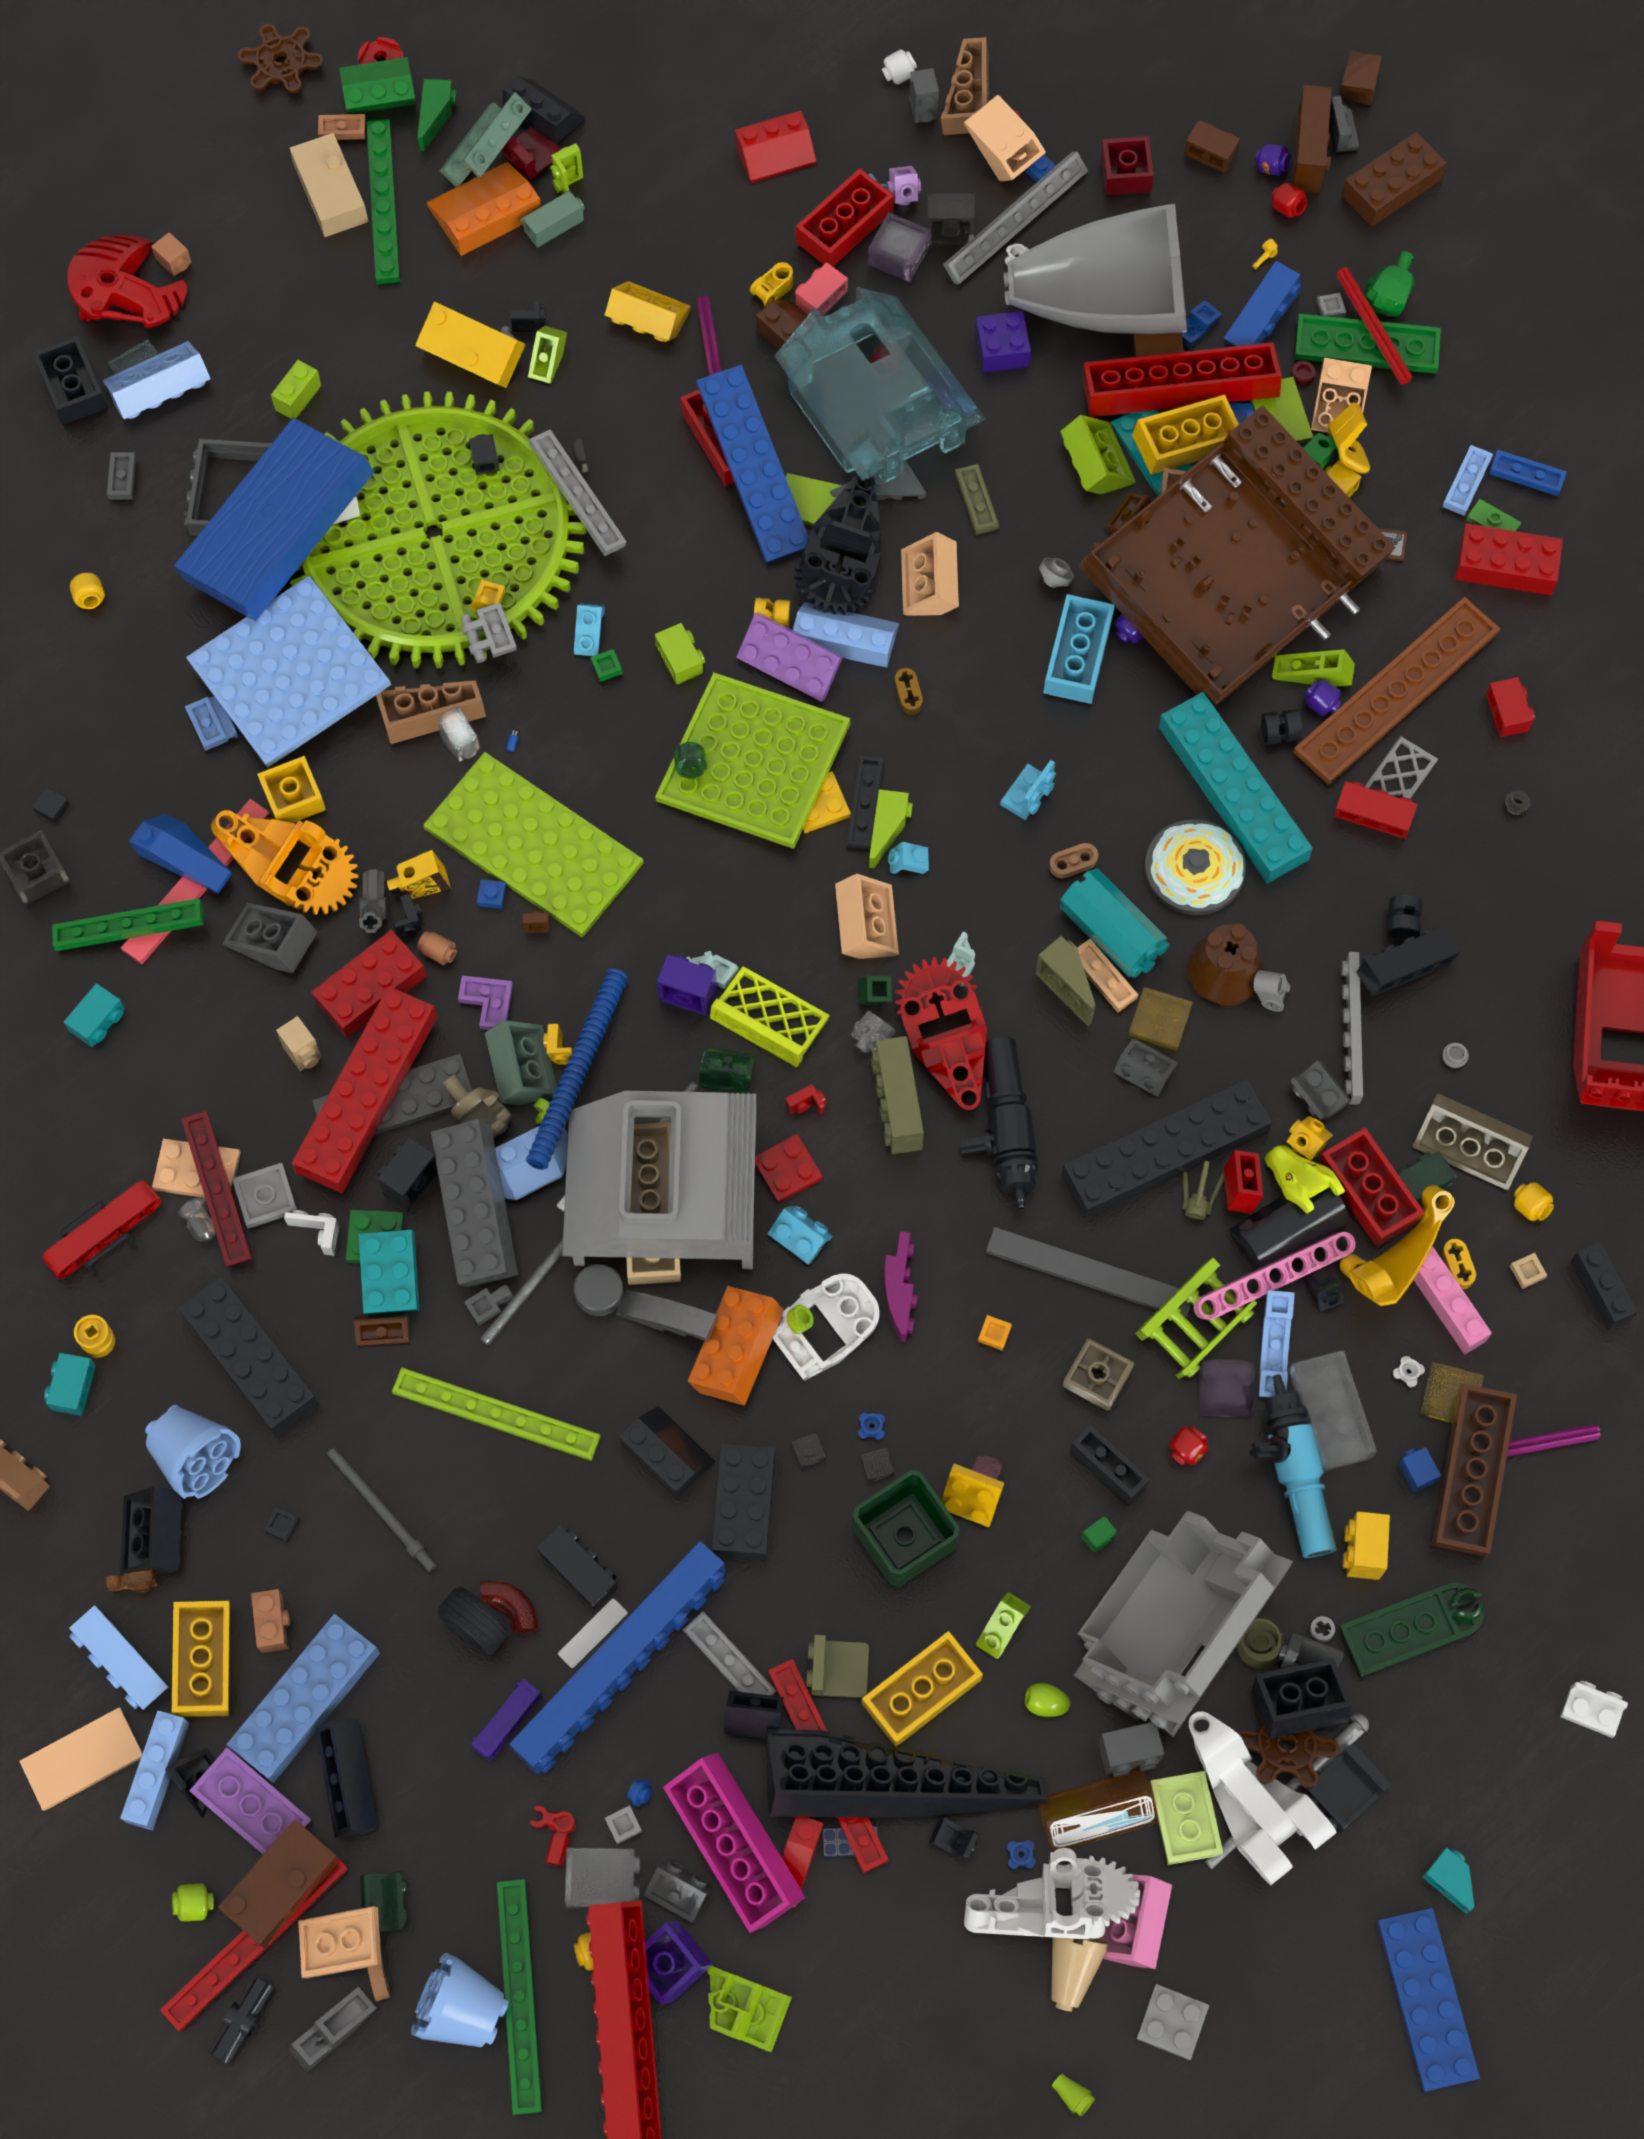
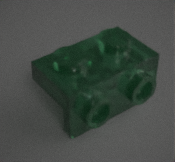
[360,1871,407,1933]

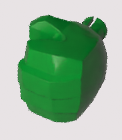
[1365,251,1415,317]

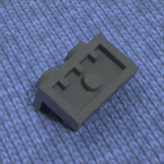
[1329,96,1359,152]
[1114,1038,1178,1096]
[1290,1060,1352,1120]
[643,1859,713,1923]

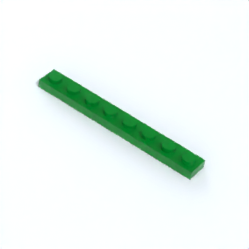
[366,119,400,284]
[497,1879,542,2115]

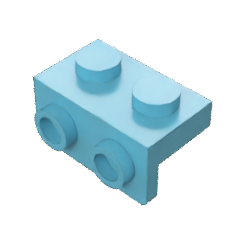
[767,1206,832,1264]

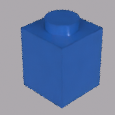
[1398,1447,1441,1493]

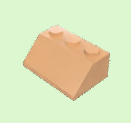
[901,532,959,616]
[835,874,899,959]

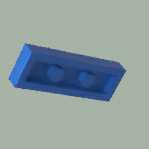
[1489,450,1567,496]

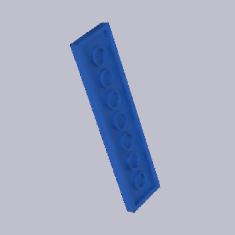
[696,365,808,563]

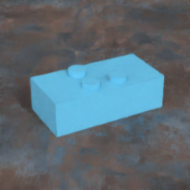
[1044,594,1115,704]

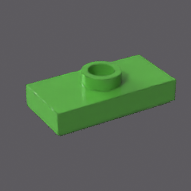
[1466,499,1521,531]

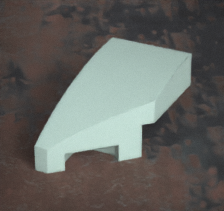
[947,932,975,987]
[686,951,739,989]

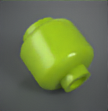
[172,1883,214,1922]

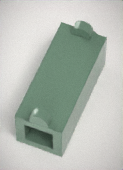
[520,191,585,248]

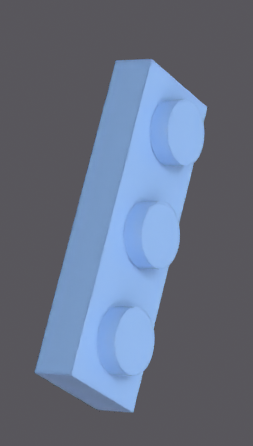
[1442,445,1493,516]

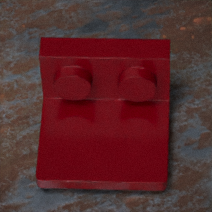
[500,127,561,181]

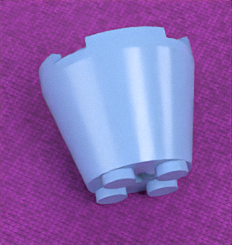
[145,1405,241,1499]
[411,1953,509,2047]

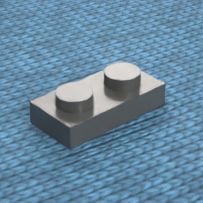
[107,452,136,500]

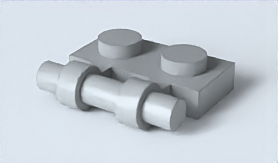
[461,602,517,663]

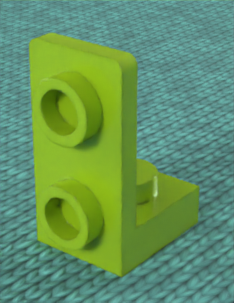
[976,1592,1032,1659]

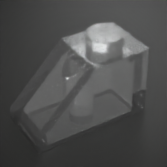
[437,705,480,762]

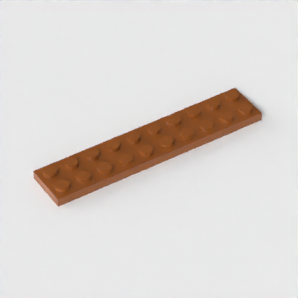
[1293,597,1500,785]

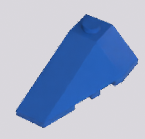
[129,814,232,894]

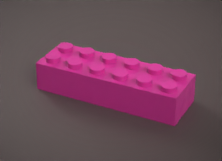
[663,1753,806,1933]

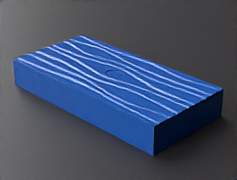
[174,418,374,622]

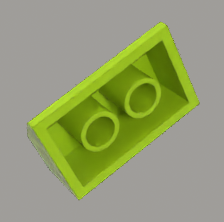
[1060,415,1136,494]

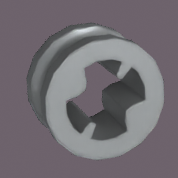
[1310,1616,1335,1643]

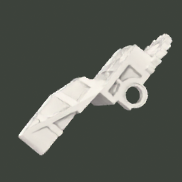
[964,1848,1140,1939]

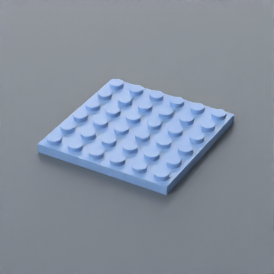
[186,576,391,768]

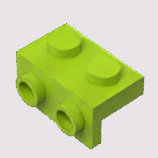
[550,143,583,195]

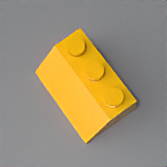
[605,281,692,342]

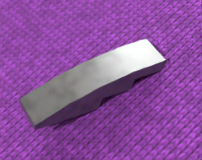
[616,1290,718,1342]

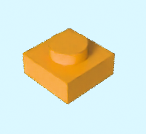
[978,1315,1012,1351]

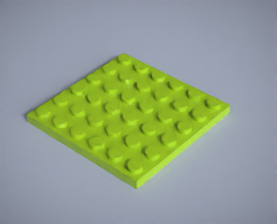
[655,672,851,849]

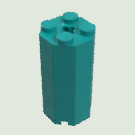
[1059,868,1170,978]

